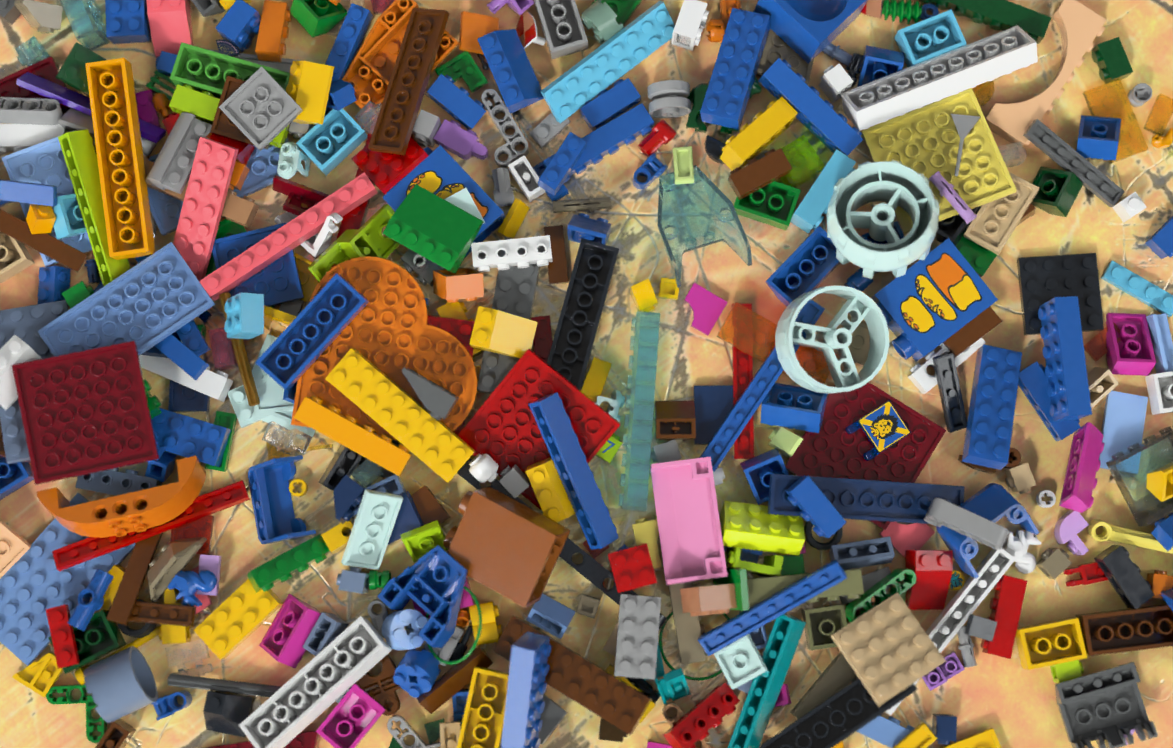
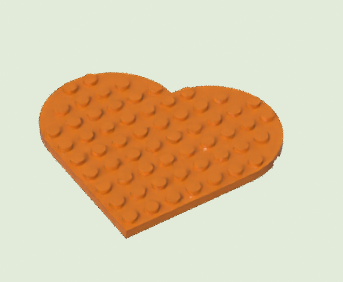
[291,256,478,441]

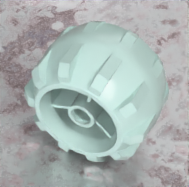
[826,160,940,279]

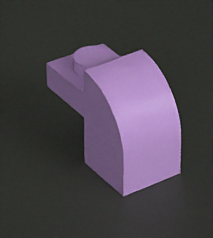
[1054,510,1089,555]

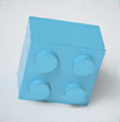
[224,292,264,339]

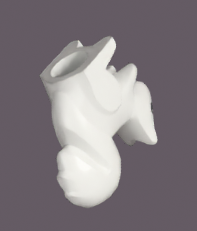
[1002,530,1041,574]

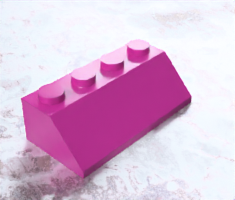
[1059,422,1104,513]

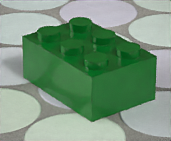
[732,181,801,231]

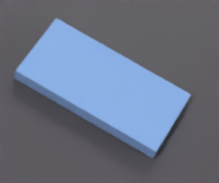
[1099,391,1148,474]

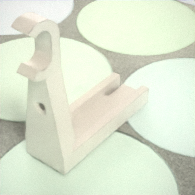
[274,211,343,257]

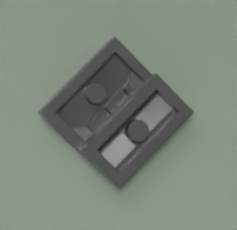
[538,694,567,745]

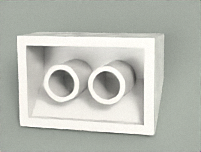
[0,335,42,410]

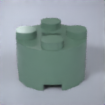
[581,0,624,44]

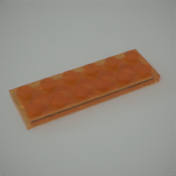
[716,302,830,384]

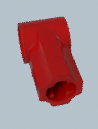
[638,119,677,157]

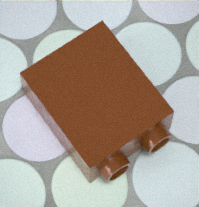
[443,486,571,608]

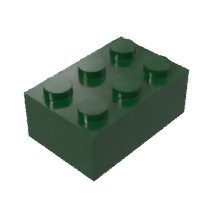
[55,42,106,97]
[48,610,127,674]

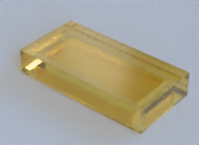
[1143,93,1173,136]

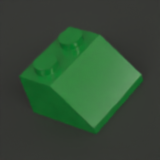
[290,0,348,38]

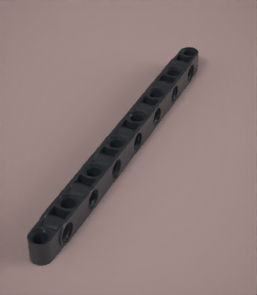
[457,458,668,630]

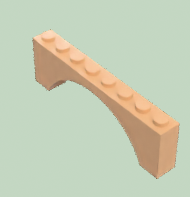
[985,0,1107,149]

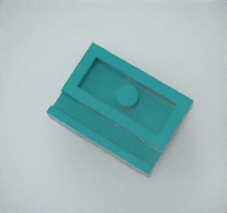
[654,668,691,705]

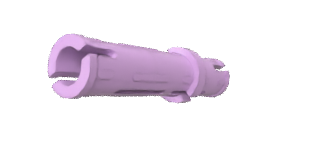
[929,171,977,224]

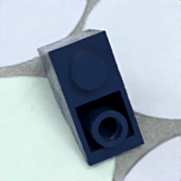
[333,475,365,524]

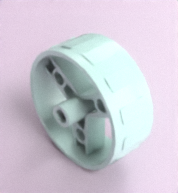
[775,285,889,394]

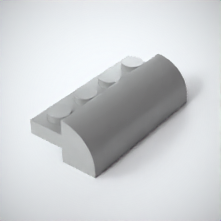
[145,113,212,194]

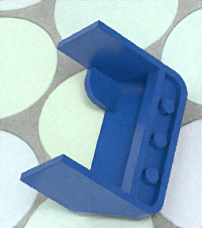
[248,455,316,545]
[936,483,1040,579]

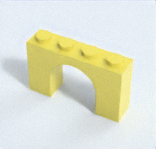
[632,515,662,569]

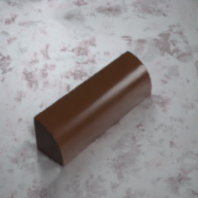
[417,646,493,714]

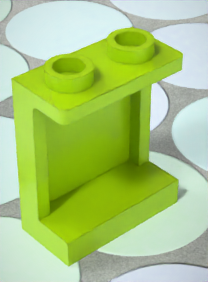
[724,547,783,577]

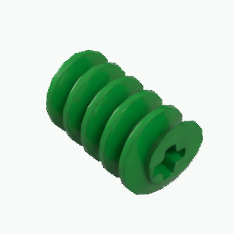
[882,0,922,24]

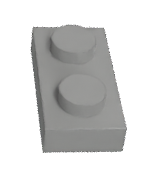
[529,112,570,148]

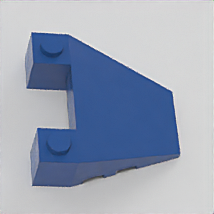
[378,545,467,648]

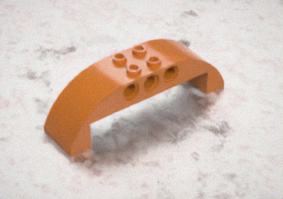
[37,456,206,538]

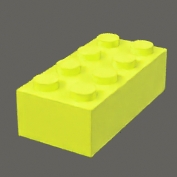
[719,500,805,556]

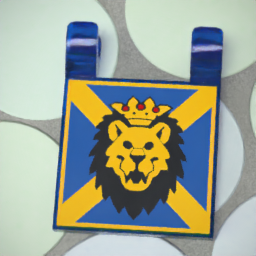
[845,400,911,461]

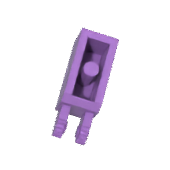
[433,119,489,160]

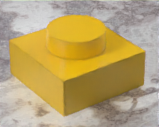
[658,278,680,300]

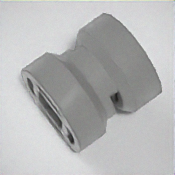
[1127,83,1152,107]

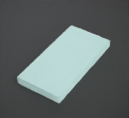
[341,489,403,570]

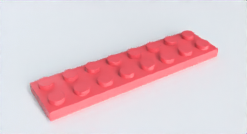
[173,137,239,281]

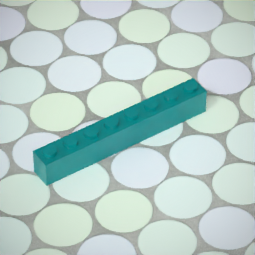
[728,614,806,748]

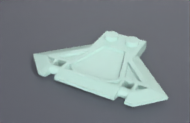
[228,334,316,440]

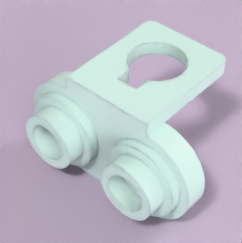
[277,142,311,179]
[596,390,625,422]

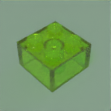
[781,135,825,188]

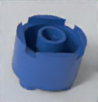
[393,648,441,698]

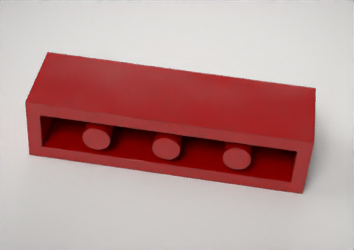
[981,575,1027,659]

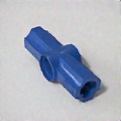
[68,569,114,631]

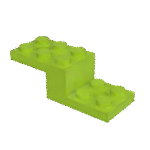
[308,204,400,282]

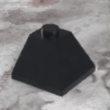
[203,691,253,737]

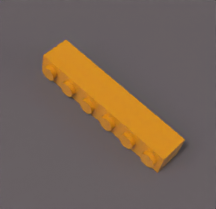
[294,395,413,476]

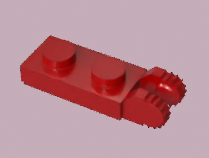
[1063,561,1108,587]

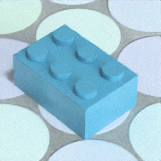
[894,9,967,68]
[296,108,368,176]

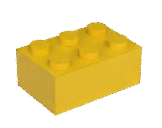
[1015,617,1087,670]

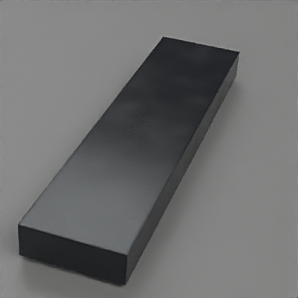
[932,352,967,433]

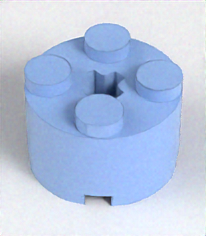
[382,609,428,651]

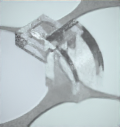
[262,421,312,456]

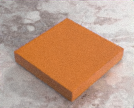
[459,11,499,54]

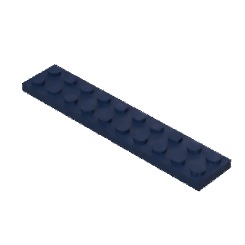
[768,474,965,524]

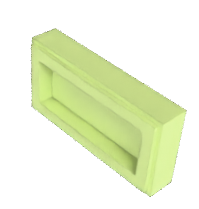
[673,146,694,185]

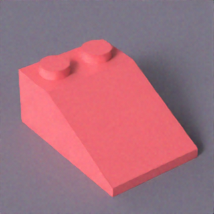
[147,0,193,58]

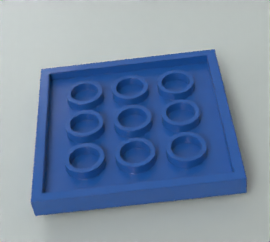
[212,222,304,307]

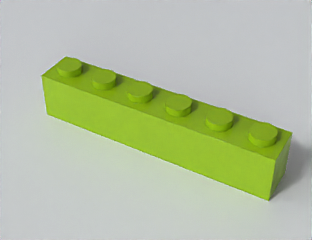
[169,84,289,148]

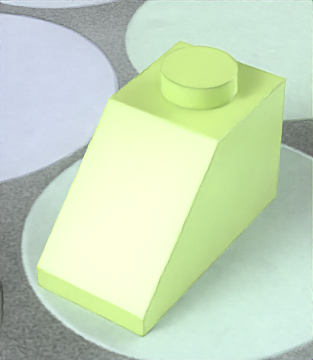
[768,427,803,458]

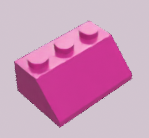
[259,594,321,668]

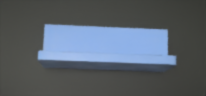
[1146,313,1173,374]

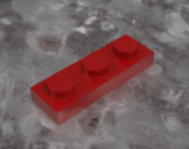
[46,604,80,669]

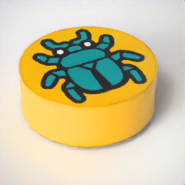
[949,571,965,590]

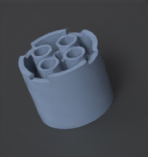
[84,646,158,723]

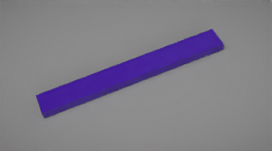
[16,72,166,143]

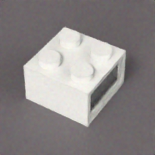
[671,0,709,51]

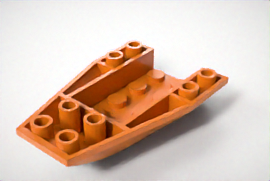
[342,0,459,113]

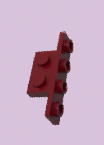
[272,175,329,216]

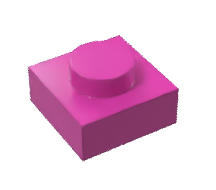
[774,684,791,708]

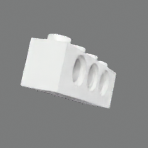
[908,337,986,394]

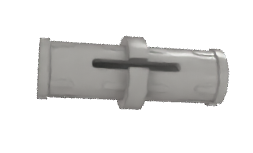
[957,626,977,667]

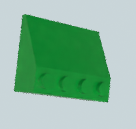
[382,184,484,274]

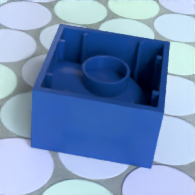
[753,0,868,64]

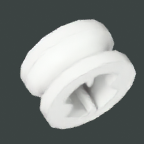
[1036,490,1056,508]

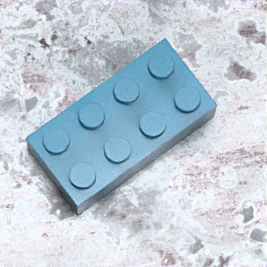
[790,149,856,234]

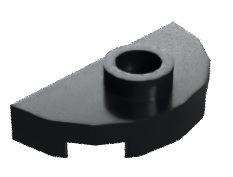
[704,135,726,164]

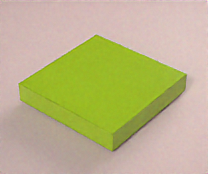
[401,520,448,563]

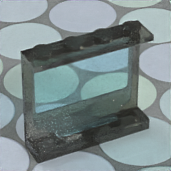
[1106,426,1173,527]

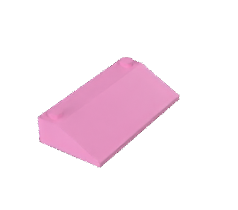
[650,457,728,585]

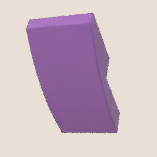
[922,651,965,691]

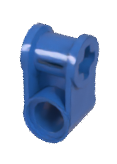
[633,153,668,190]
[151,690,192,721]

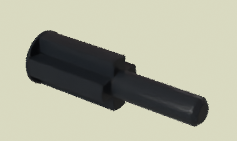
[449,626,473,665]

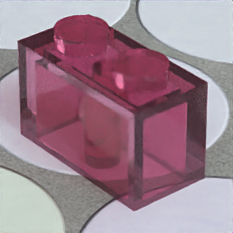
[208,327,238,371]

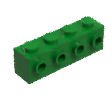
[247,534,330,593]

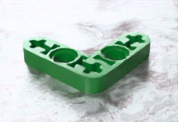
[46,684,107,743]

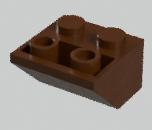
[655,401,696,440]

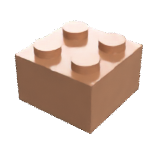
[680,584,737,616]

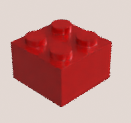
[608,544,657,593]

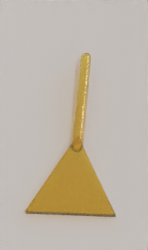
[266,440,333,460]

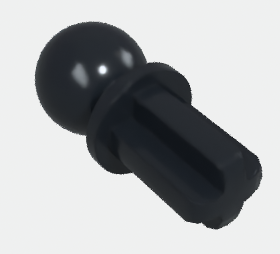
[845,53,864,88]

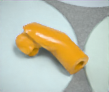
[1151,128,1173,148]

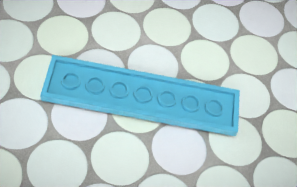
[540,1,675,123]

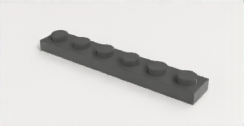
[1023,119,1125,207]

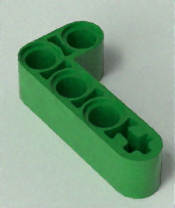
[845,568,916,623]

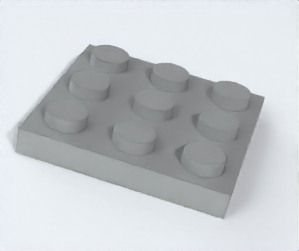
[219,66,304,151]

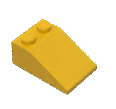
[470,306,538,359]

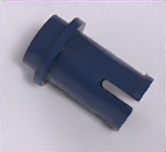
[84,259,101,284]

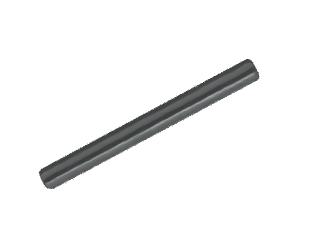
[168,674,281,697]

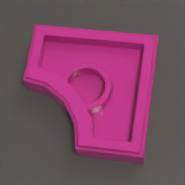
[684,283,728,336]

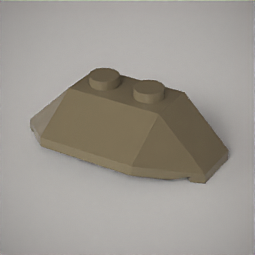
[147,537,207,603]

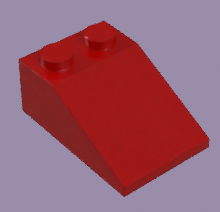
[905,550,953,610]

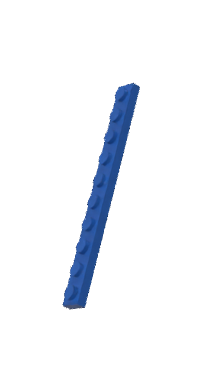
[699,299,825,471]

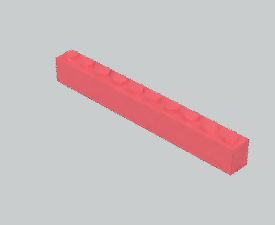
[199,172,378,300]

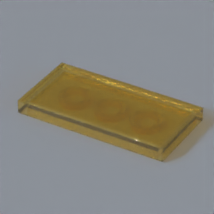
[1083,79,1149,163]

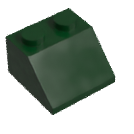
[1031,167,1083,217]

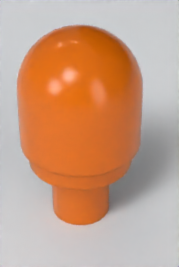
[152,93,170,119]

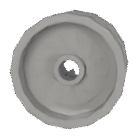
[647,80,691,118]

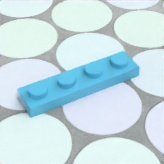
[1101,261,1173,317]

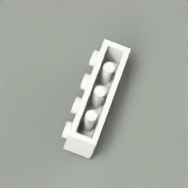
[471,235,553,272]

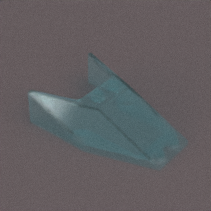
[657,165,752,288]

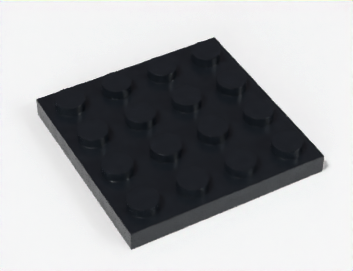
[1017,253,1104,336]

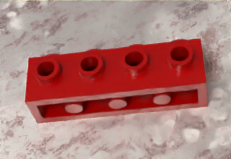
[663,682,740,748]

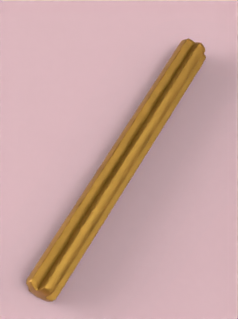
[219,292,260,406]

